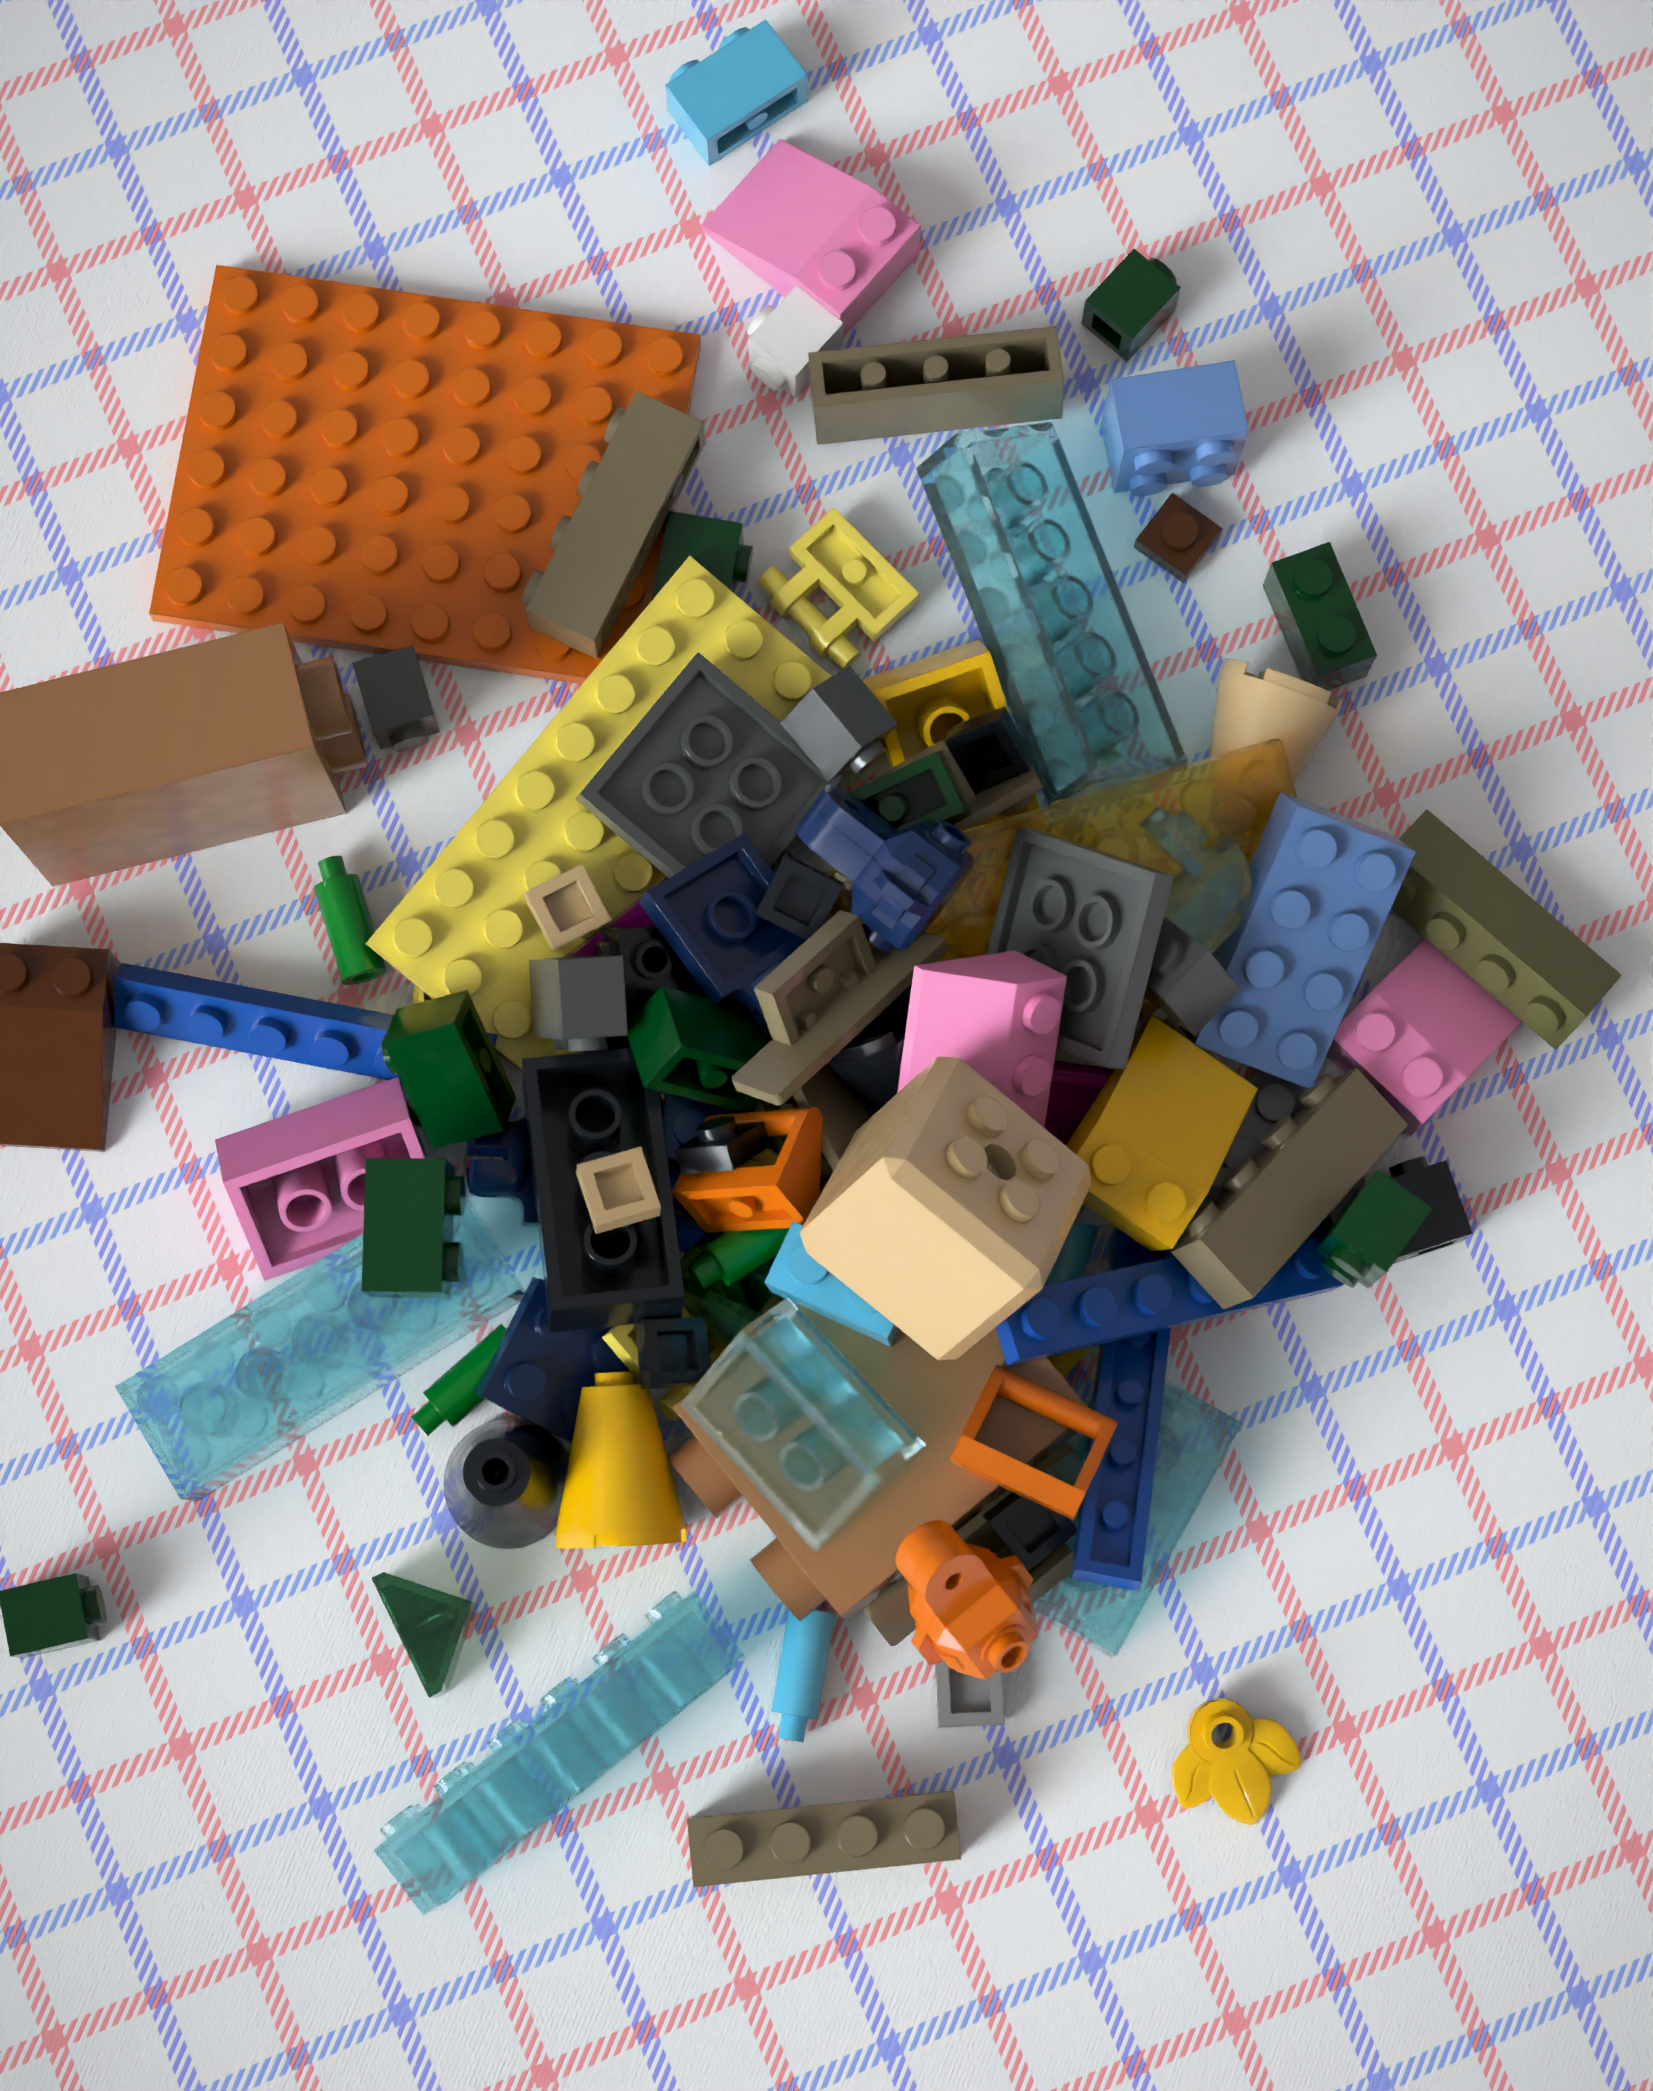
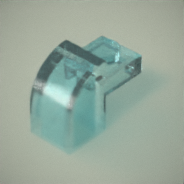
[1139,807,1252,953]

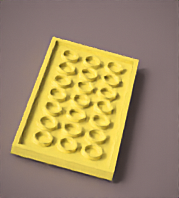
[365,556,832,1073]

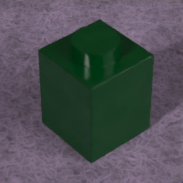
[1081,249,1181,362]
[0,1573,107,1658]

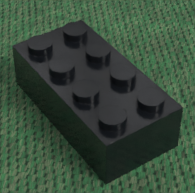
[522,1048,685,1333]

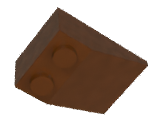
[0,943,121,1152]

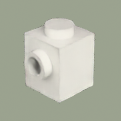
[747,285,844,398]

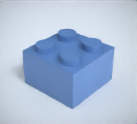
[1101,360,1249,496]

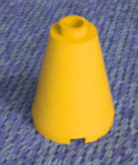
[555,1372,687,1549]

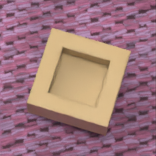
[523,863,612,951]
[576,1146,661,1234]

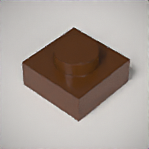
[1134,493,1222,583]

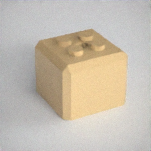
[800,1056,1091,1360]

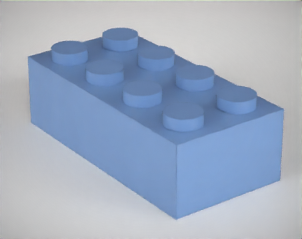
[1179,792,1416,1088]

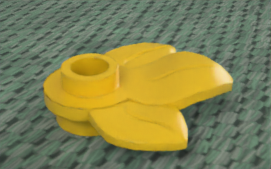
[1171,1698,1301,1825]

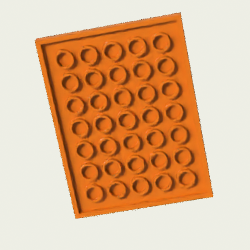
[149,265,701,684]

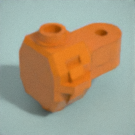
[895,1520,1038,1680]

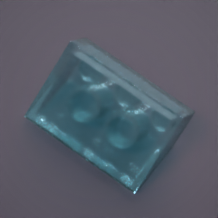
[680,1297,926,1552]

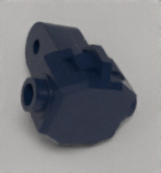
[795,785,974,953]

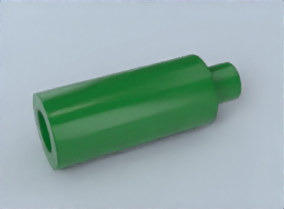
[314,856,387,985]
[689,1228,789,1290]
[411,1324,507,1436]

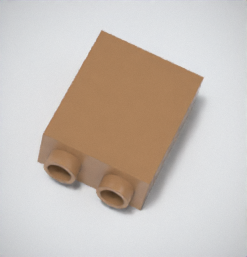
[0,622,368,887]
[668,1305,1087,1621]

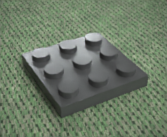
[575,652,844,878]
[986,826,1174,1070]

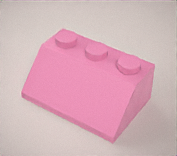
[897,951,1067,1128]
[215,1077,428,1281]

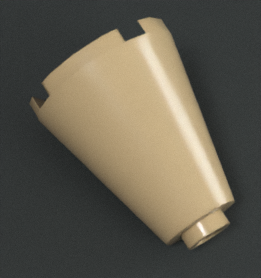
[1202,658,1344,841]

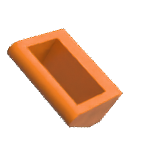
[672,1107,823,1233]
[950,1364,1119,1520]

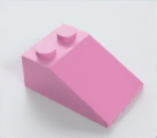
[701,139,921,338]
[1326,939,1522,1136]

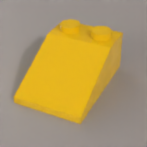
[862,639,1046,854]
[1066,1015,1258,1251]

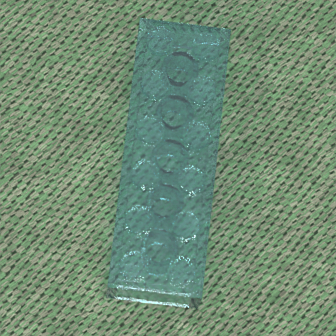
[916,422,1188,811]
[115,1191,526,1502]
[374,1591,747,1916]

